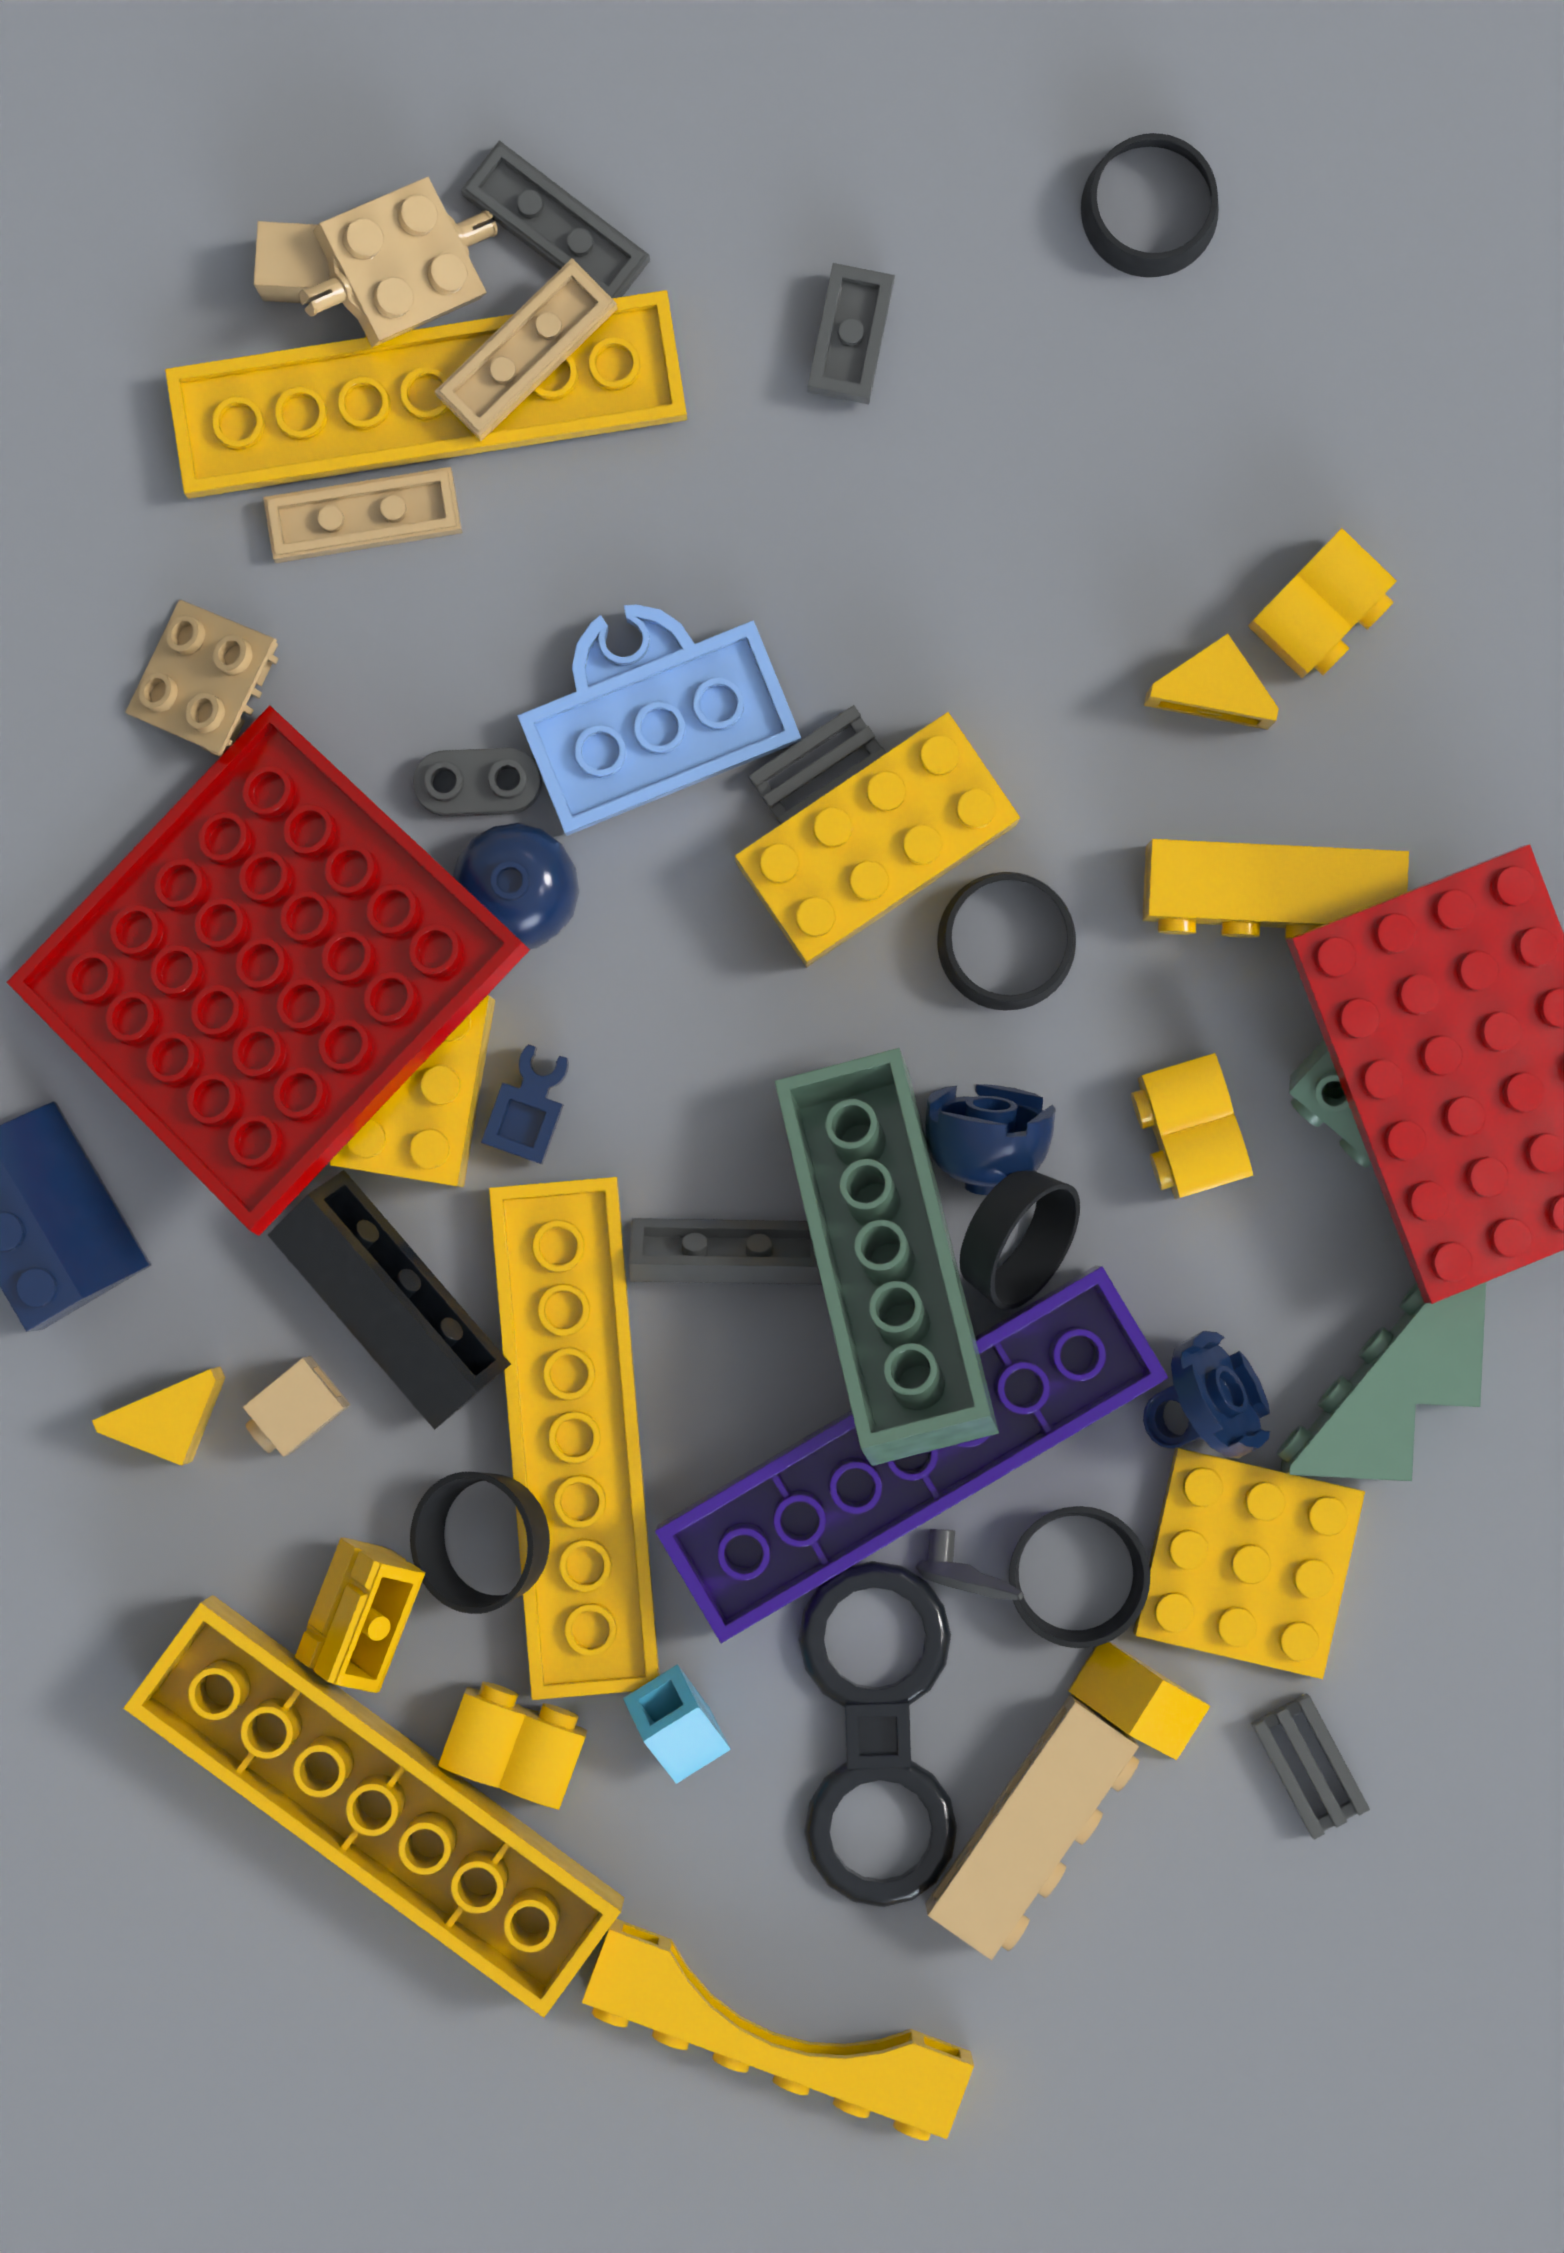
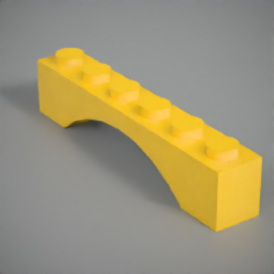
[582,1919,974,2141]

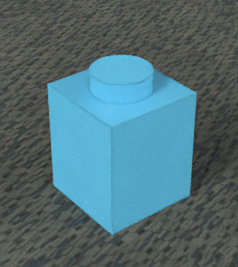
[623,1664,731,1784]

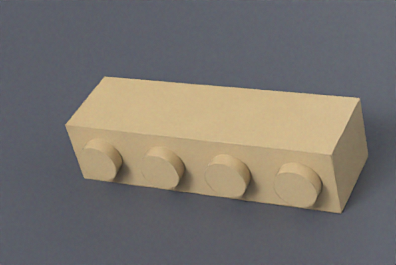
[925,1694,1140,1961]

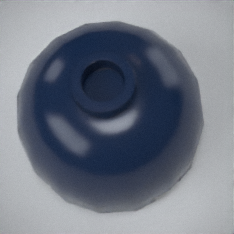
[453,823,579,949]
[925,1084,1056,1195]

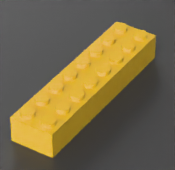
[123,1595,625,2018]

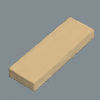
[435,258,618,441]
[263,467,463,563]

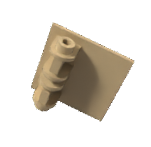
[125,599,278,757]

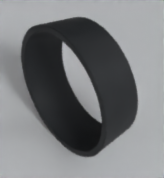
[1081,133,1219,277]
[937,872,1076,1011]
[959,1170,1080,1310]
[410,1472,550,1614]
[1009,1506,1150,1648]

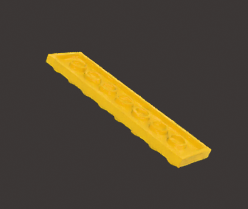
[165,290,688,499]
[489,1177,660,1700]

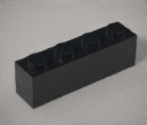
[268,1170,511,1430]

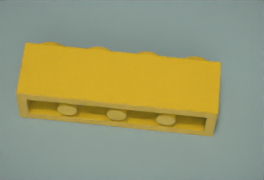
[1142,839,1409,939]

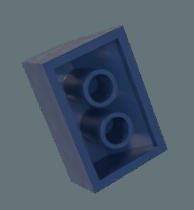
[0,1101,151,1332]

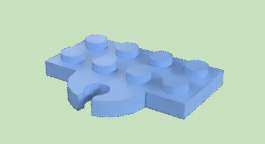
[517,604,801,836]

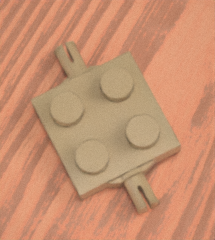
[299,177,497,348]

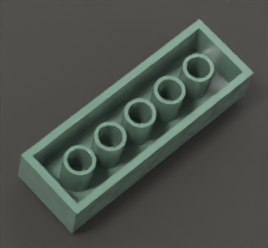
[774,1048,999,1466]

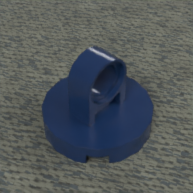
[1143,1331,1270,1458]

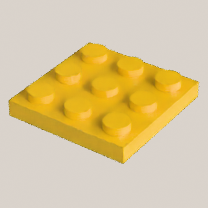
[1133,1447,1365,1679]

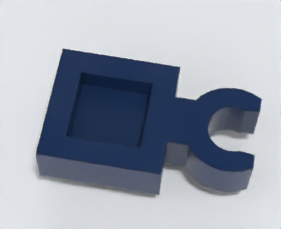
[481,1044,569,1165]

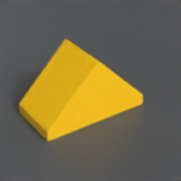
[1144,633,1279,730]
[92,1367,225,1466]
[1068,1642,1210,1760]

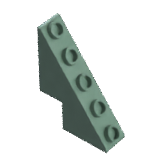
[1277,1282,1486,1481]

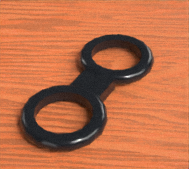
[798,1561,957,1907]

